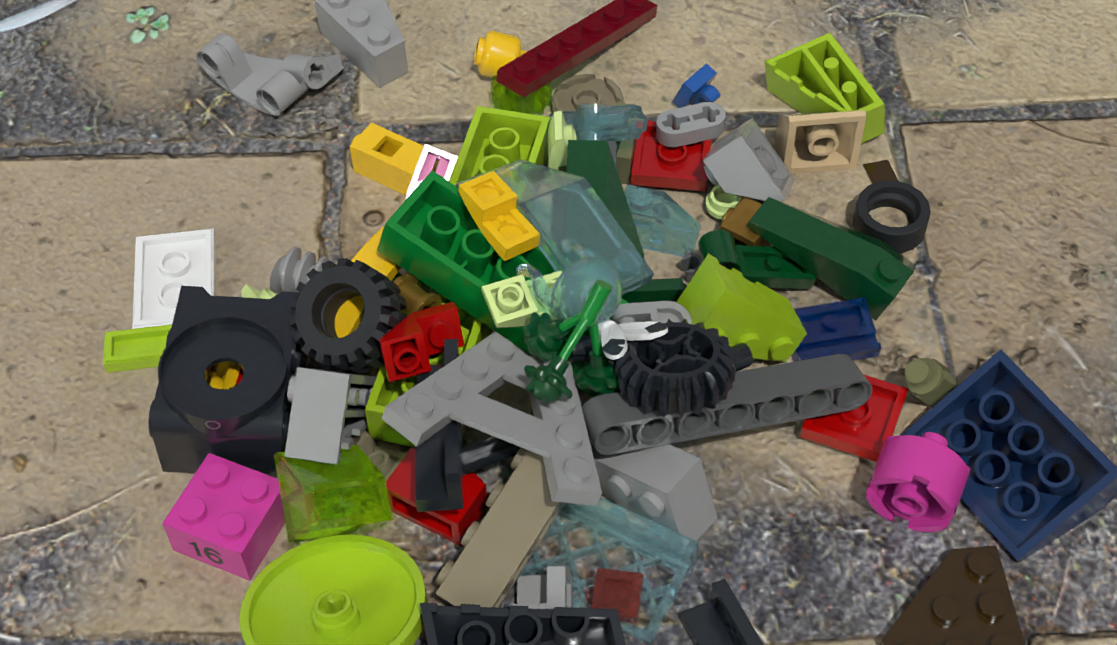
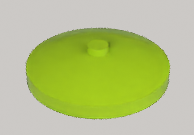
[239,534,428,645]

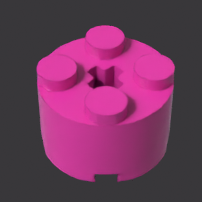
[866,432,970,532]

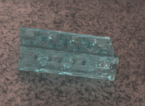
[516,497,699,645]

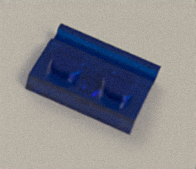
[794,298,882,361]

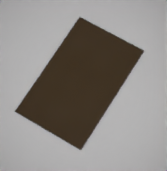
[863,160,898,184]

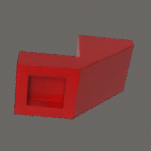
[379,302,465,382]

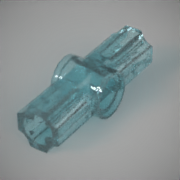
[549,104,647,141]

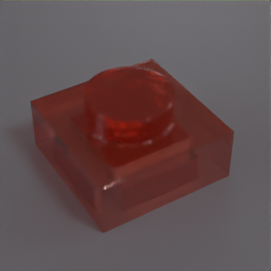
[591,568,644,624]

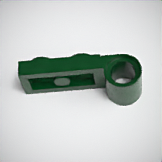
[698,230,816,289]

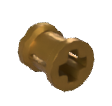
[393,273,442,315]

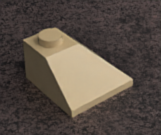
[775,110,866,174]

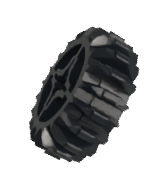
[614,318,736,418]

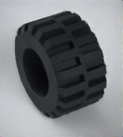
[289,258,408,373]

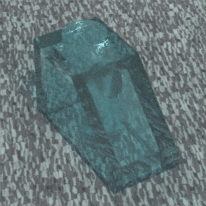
[624,184,701,257]

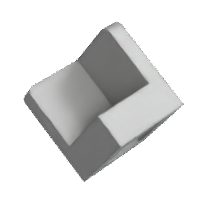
[510,566,573,609]

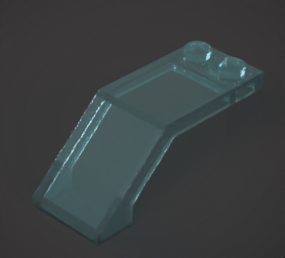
[456,159,654,308]

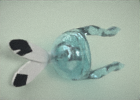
[516,239,668,360]

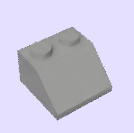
[703,118,795,202]

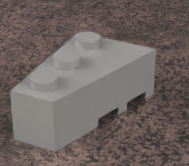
[314,0,408,88]
[284,367,376,464]
[589,438,718,554]

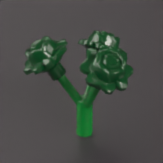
[523,280,618,404]

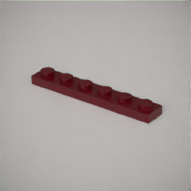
[496,0,658,98]

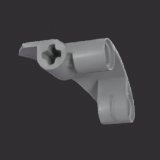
[196,33,344,116]

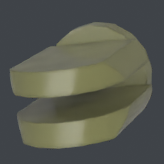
[905,358,958,407]

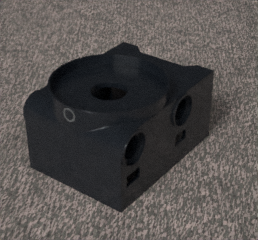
[148,286,308,478]

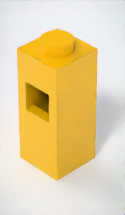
[350,122,439,195]

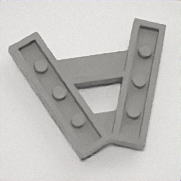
[381,332,602,506]

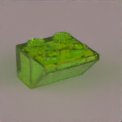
[274,445,393,542]

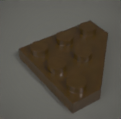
[880,545,1025,645]

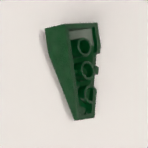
[563,140,644,286]
[746,197,916,320]

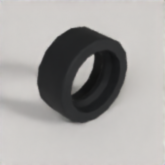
[853,180,931,254]

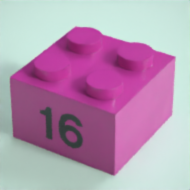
[162,453,294,581]

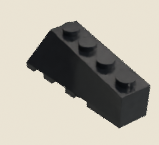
[420,603,626,645]

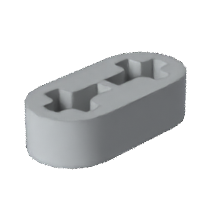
[656,102,726,147]

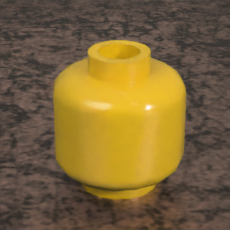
[473,30,527,79]

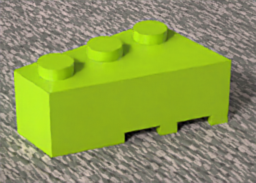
[765,32,885,144]
[676,254,807,362]

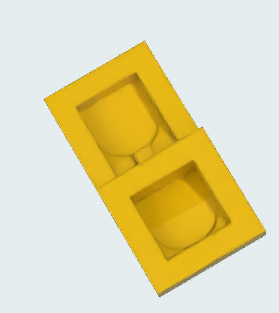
[458,170,541,261]

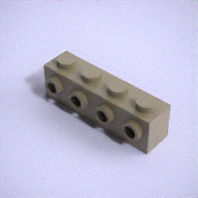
[435,448,565,608]

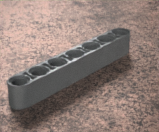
[582,354,872,455]

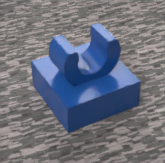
[672,63,721,108]

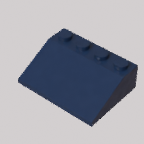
[902,349,1117,563]

